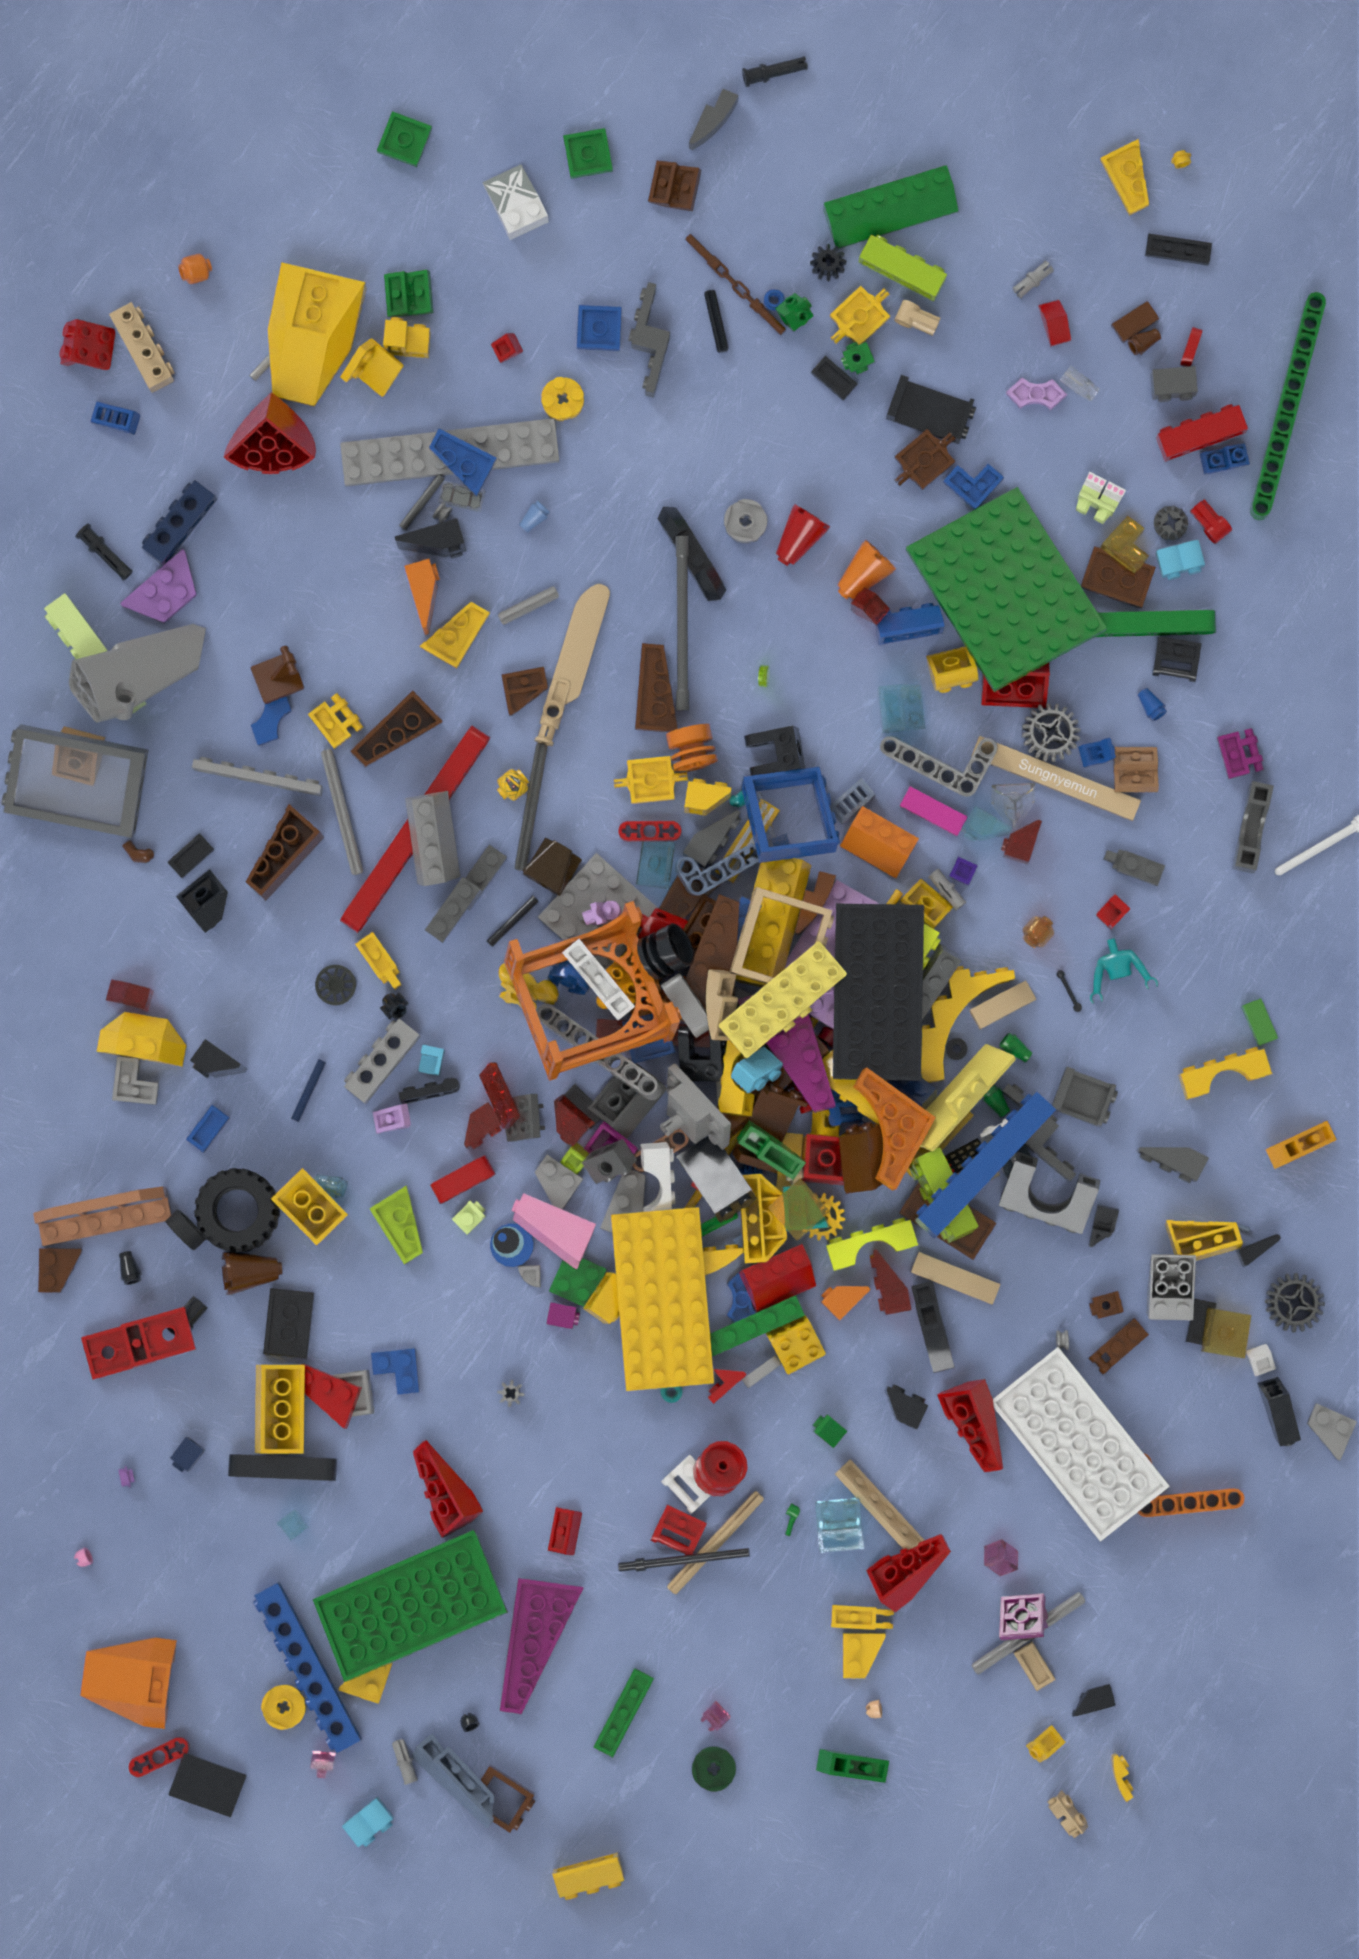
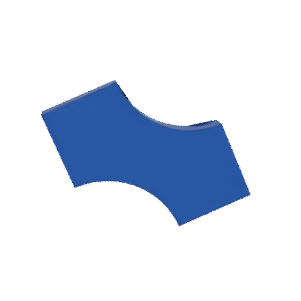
[251,696,292,746]
[727,1269,756,1323]

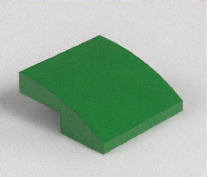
[384,269,434,317]

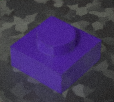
[949,856,978,886]

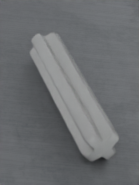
[498,587,559,625]

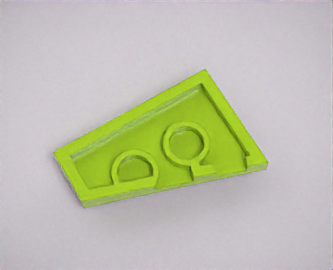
[370,1185,423,1265]

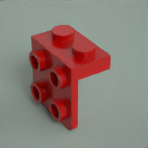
[59,319,115,370]

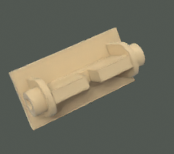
[1047,1790,1088,1838]

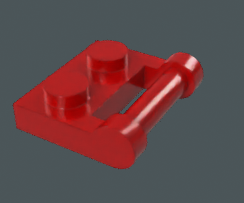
[650,1504,707,1555]

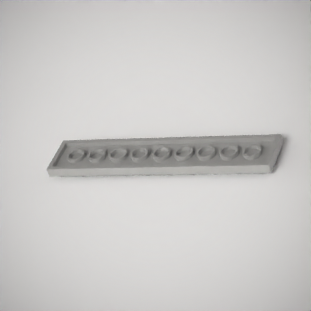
[340,418,559,487]

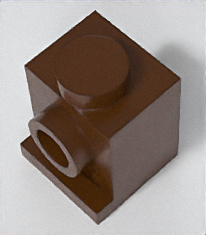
[1088,1291,1124,1319]

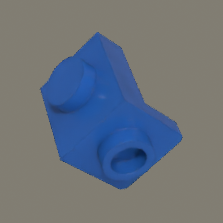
[1078,738,1116,768]

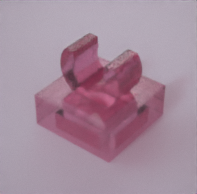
[700,1701,731,1731]
[310,1751,336,1778]

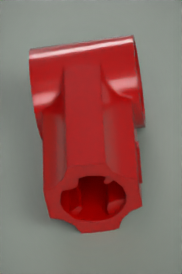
[1190,499,1232,544]

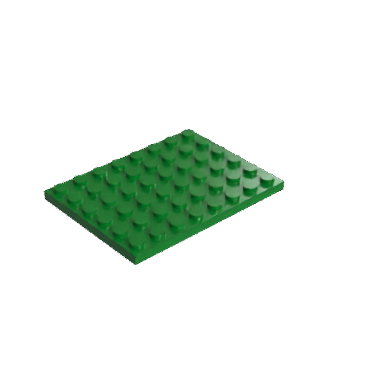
[906,487,1107,692]

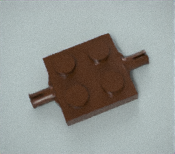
[894,429,956,490]

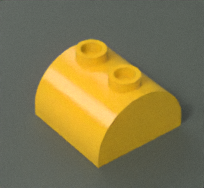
[926,646,978,693]

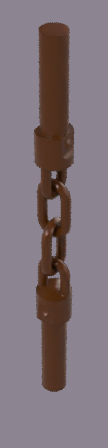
[685,234,786,335]

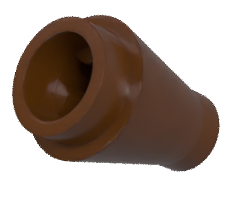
[1128,328,1161,355]

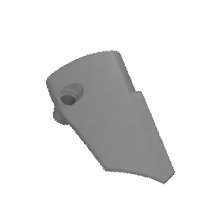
[69,624,206,723]

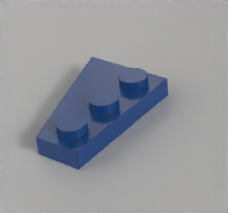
[429,429,497,497]

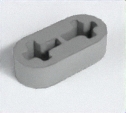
[742,1355,781,1388]

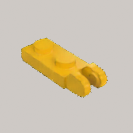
[831,1605,894,1630]

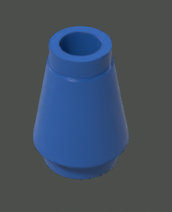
[1137,688,1167,721]

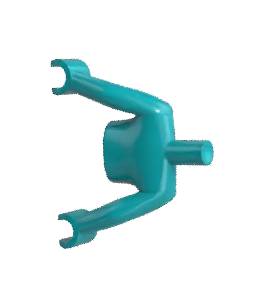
[1090,938,1159,1004]

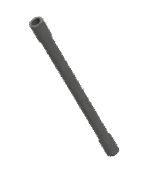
[676,536,689,710]

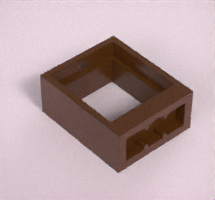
[481,1764,536,1833]

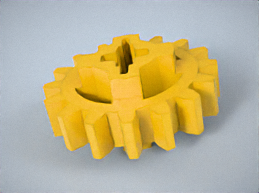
[802,1193,845,1241]

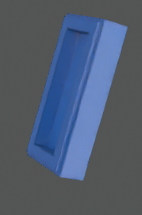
[186,1105,230,1153]

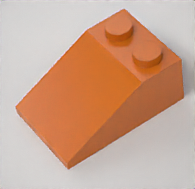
[404,559,440,635]

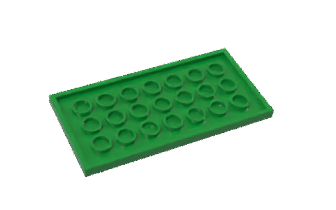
[312,1530,508,1682]

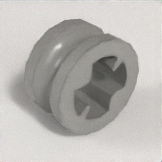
[432,502,453,523]
[1056,1330,1069,1350]

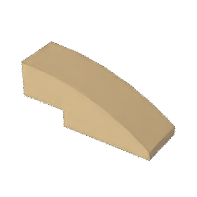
[706,969,738,1041]
[969,981,1037,1030]

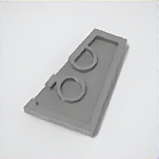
[600,1170,645,1233]

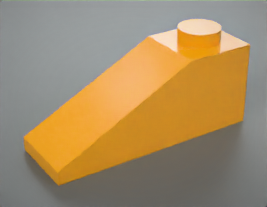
[1265,1121,1337,1169]

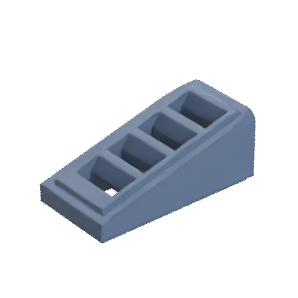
[830,778,876,824]

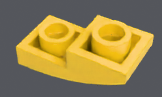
[1111,1753,1134,1802]

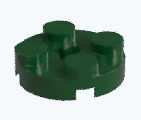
[692,1746,736,1792]

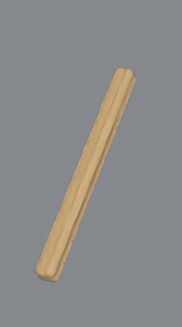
[667,1491,764,1594]

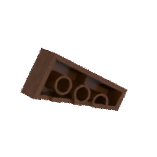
[245,804,324,901]

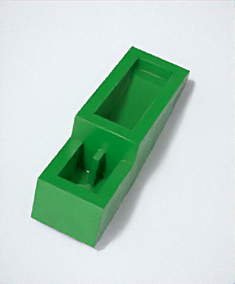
[737,1120,806,1180]

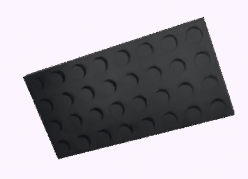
[833,903,924,1081]

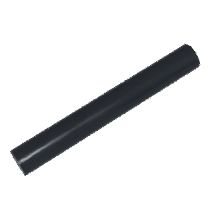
[487,895,539,947]

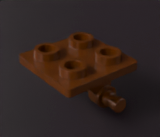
[250,645,305,704]

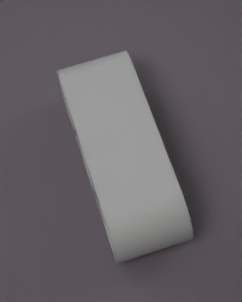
[661,973,709,1038]

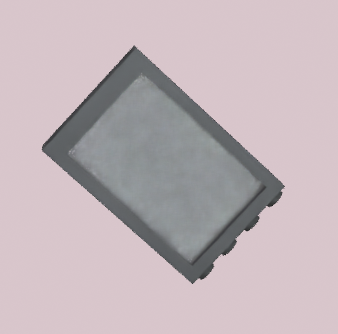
[1,724,149,838]

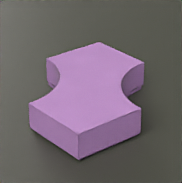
[1006,378,1067,410]

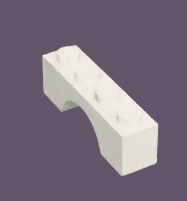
[640,1142,675,1212]

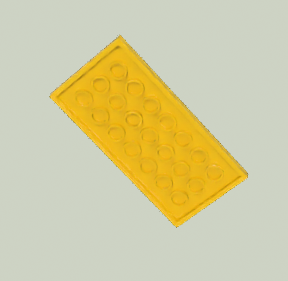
[611,1207,714,1391]

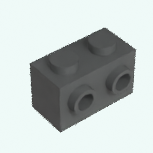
[1150,366,1198,402]

